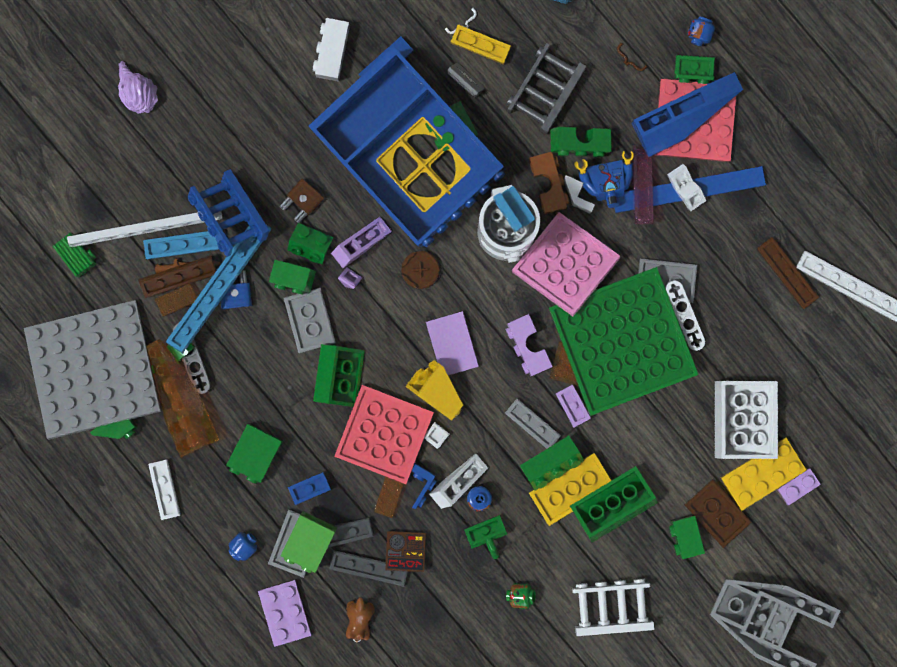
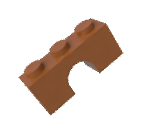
[529,152,569,215]

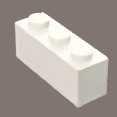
[313,18,350,82]

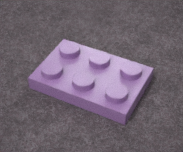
[258,580,312,647]

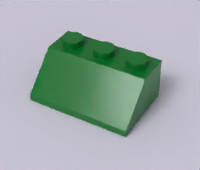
[313,344,365,407]

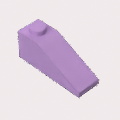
[331,217,392,268]

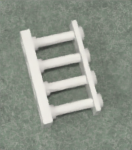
[572,579,654,636]

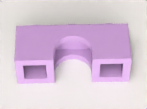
[505,314,552,376]

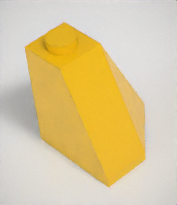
[405,360,463,421]

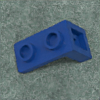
[412,464,436,509]

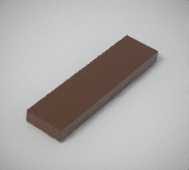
[757,237,819,309]
[139,255,217,298]

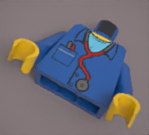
[574,150,634,208]

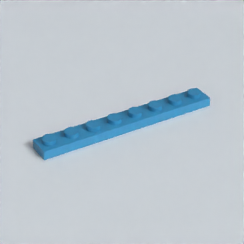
[166,225,271,354]

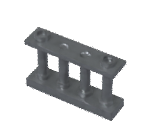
[506,43,586,135]

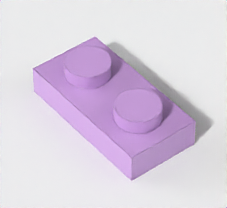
[556,385,591,428]
[777,468,821,505]

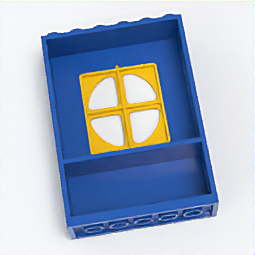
[309,46,506,247]

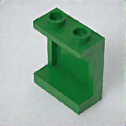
[226,424,283,484]

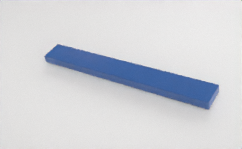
[614,166,766,213]

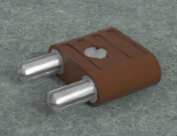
[280,178,324,223]

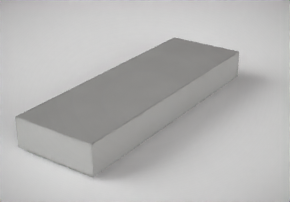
[505,399,561,449]

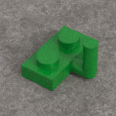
[464,515,507,559]

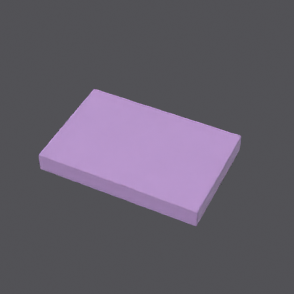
[426,311,479,375]

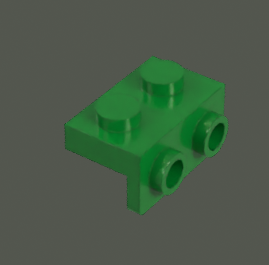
[674,55,715,84]
[287,223,333,264]

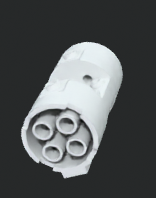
[477,185,540,263]

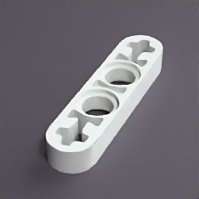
[665,280,705,351]

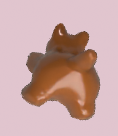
[346,597,375,642]

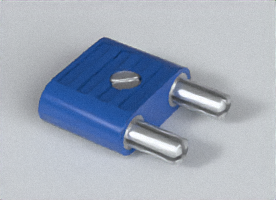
[221,270,252,309]

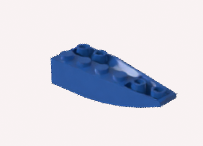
[631,72,743,158]

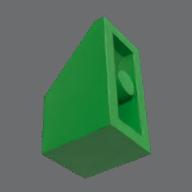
[90,419,137,439]

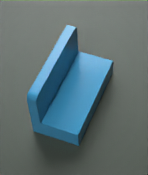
[493,186,535,233]

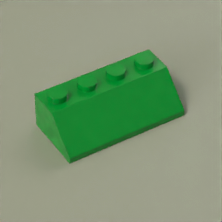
[570,466,657,543]

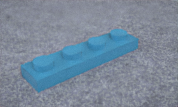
[143,231,219,260]

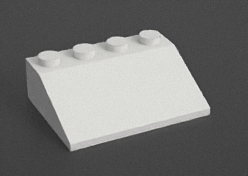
[715,381,778,459]

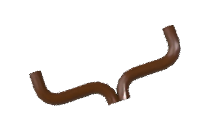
[617,43,647,71]

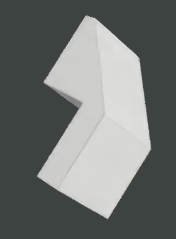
[667,164,706,211]
[563,175,595,213]

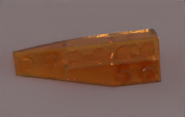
[146,339,219,458]

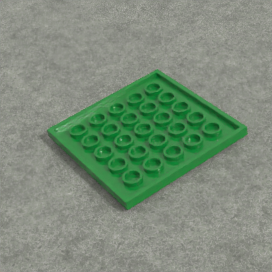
[549,267,699,416]

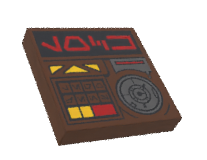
[385,531,426,572]

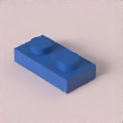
[288,472,331,505]

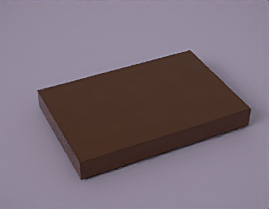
[684,479,752,548]

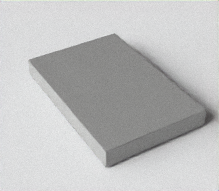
[638,259,697,303]
[284,288,336,353]
[268,510,306,578]

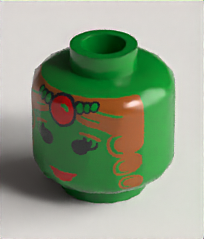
[506,583,536,609]

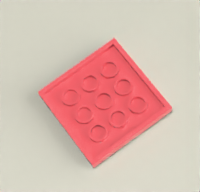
[655,79,736,162]
[334,385,434,484]

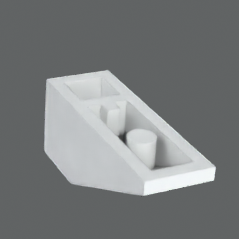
[429,454,488,509]

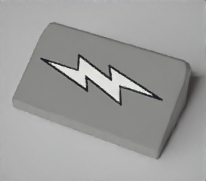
[448,63,484,98]

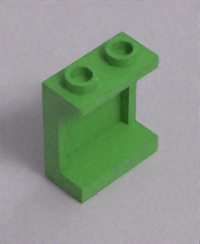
[280,511,337,573]

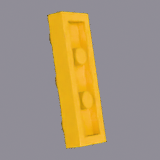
[451,25,511,65]

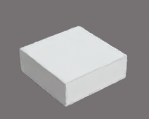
[424,422,449,449]

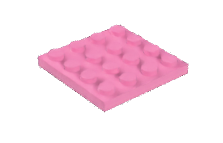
[512,212,620,317]

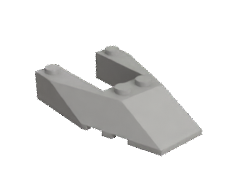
[710,579,841,667]

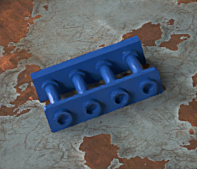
[188,169,270,257]

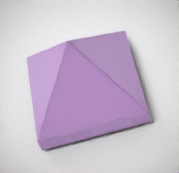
[338,267,362,289]

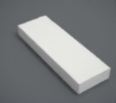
[148,459,181,520]

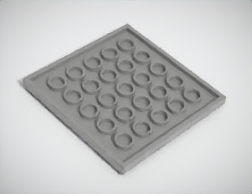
[24,300,161,440]

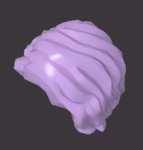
[118,61,158,113]

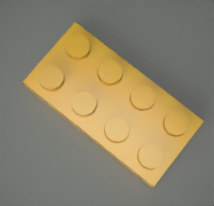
[721,438,807,511]
[529,453,611,526]

